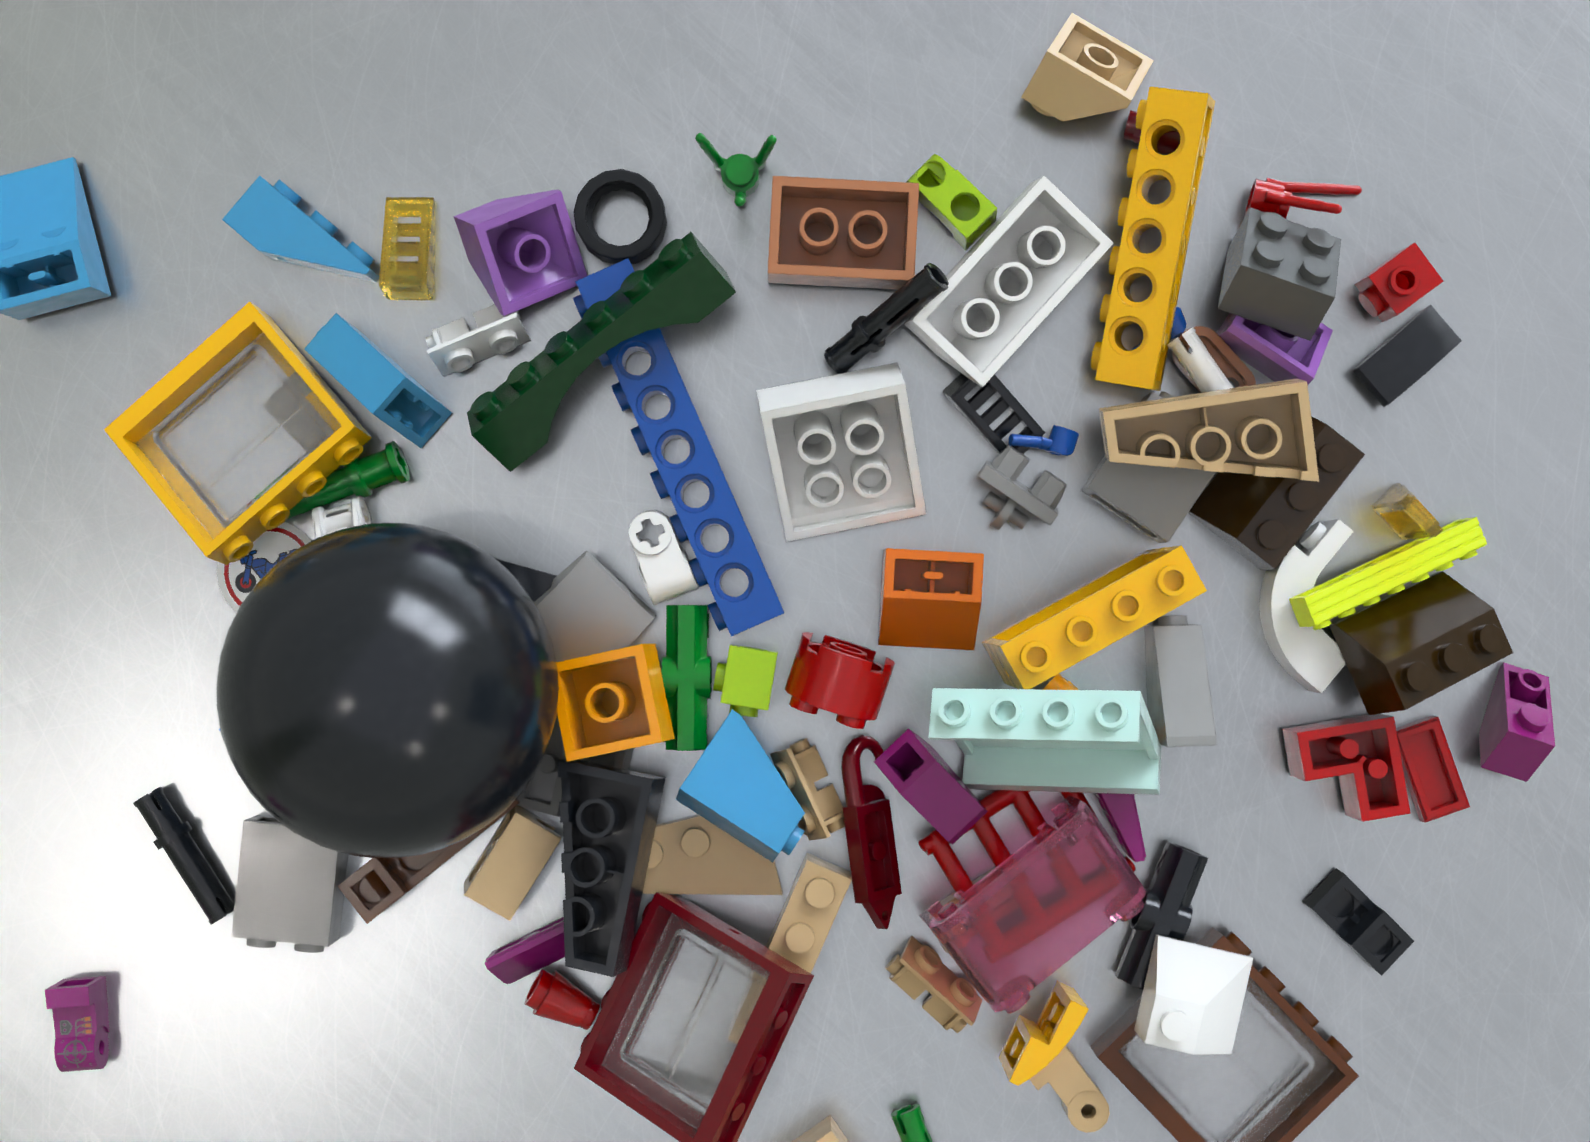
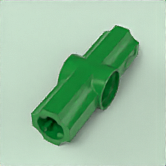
[662,605,712,751]

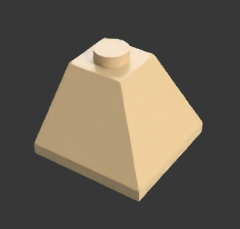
[1021,13,1154,122]

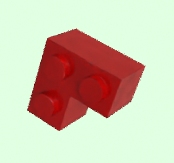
[1282,714,1411,822]

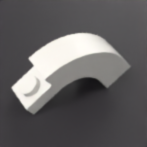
[1259,519,1354,693]

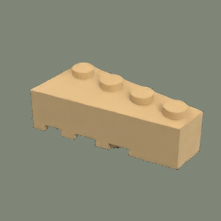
[1099,378,1319,482]

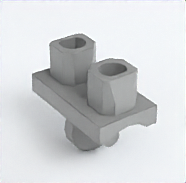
[978,445,1067,530]

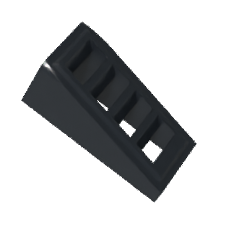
[943,373,1045,454]

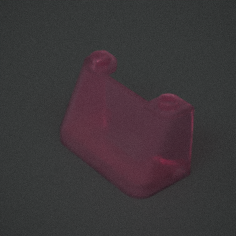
[919,795,1146,1014]

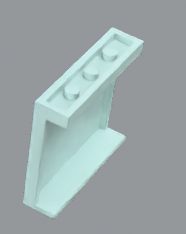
[928,688,1162,795]

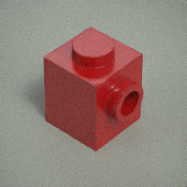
[1354,243,1443,322]

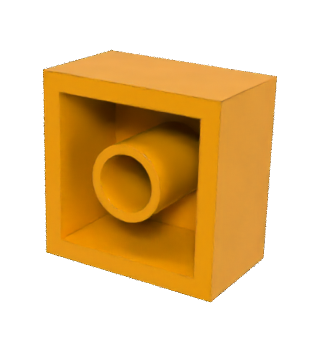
[556,644,675,762]

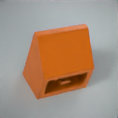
[878,548,984,650]

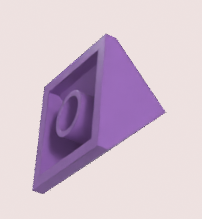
[1216,313,1333,385]

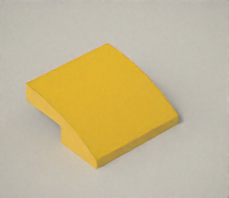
[999,980,1089,1086]

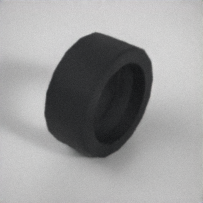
[573,169,667,264]

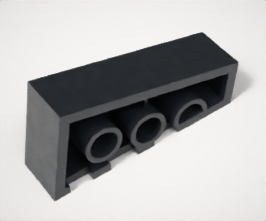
[558,759,665,977]

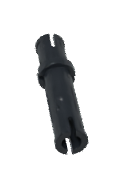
[824,263,949,374]
[133,787,234,925]

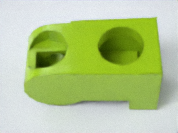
[906,154,997,251]

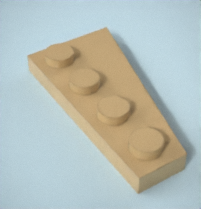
[642,815,783,895]

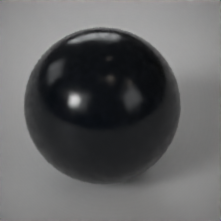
[216,523,559,858]

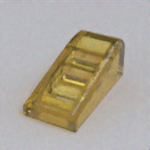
[379,197,435,300]
[1372,483,1443,540]

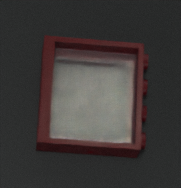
[574,892,814,1142]

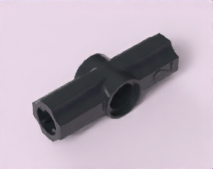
[1115,841,1208,990]

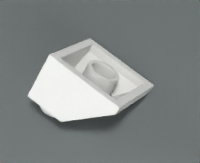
[1134,935,1253,1055]

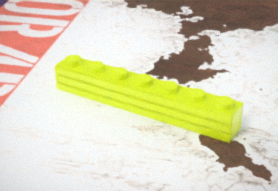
[1289,517,1487,630]

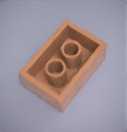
[768,176,919,290]

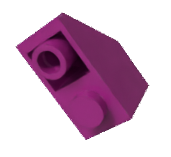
[1479,662,1555,782]
[874,728,988,845]

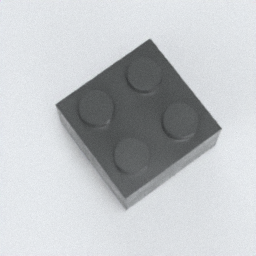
[1218,207,1341,341]

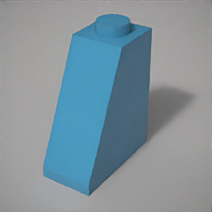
[304,313,452,448]
[676,709,805,863]

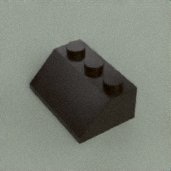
[1188,416,1365,570]
[1330,571,1513,715]

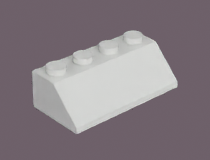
[904,176,1114,387]

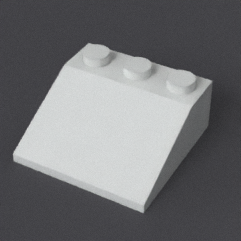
[756,362,926,542]

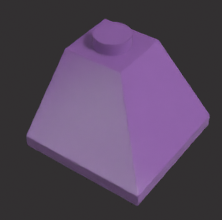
[454,190,587,316]

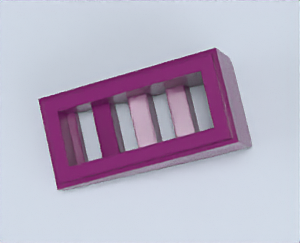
[1095,793,1146,862]

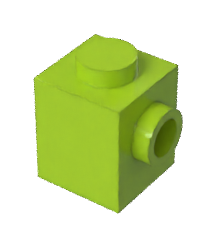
[713,644,778,717]

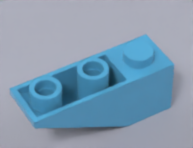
[222,176,381,283]

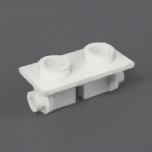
[425,304,531,377]

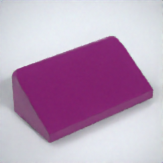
[485,916,565,984]

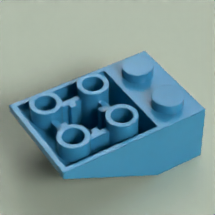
[0,157,111,320]

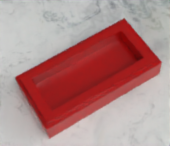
[1396,715,1470,823]

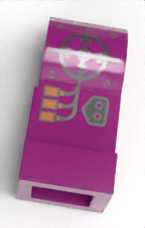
[45,976,110,1072]

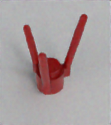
[1245,178,1362,219]

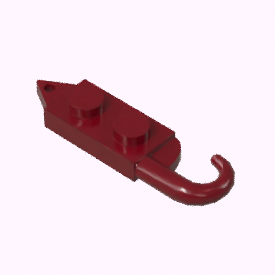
[841,735,902,929]

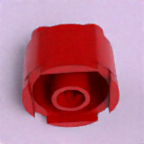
[785,632,895,729]

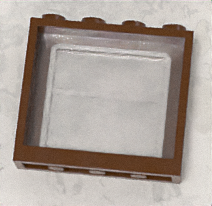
[1090,927,1359,1142]

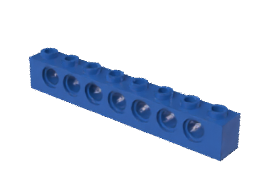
[573,258,785,636]

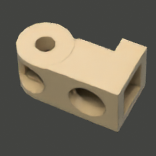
[1029,1046,1110,1133]

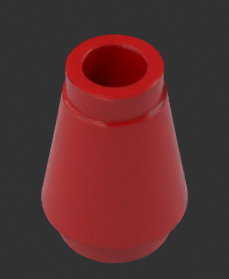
[524,969,600,1030]

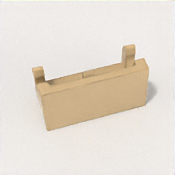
[464,806,561,921]

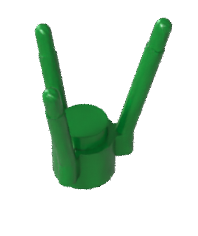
[695,133,777,207]

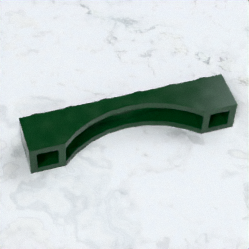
[467,232,736,472]

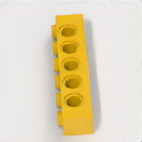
[1091,87,1215,391]

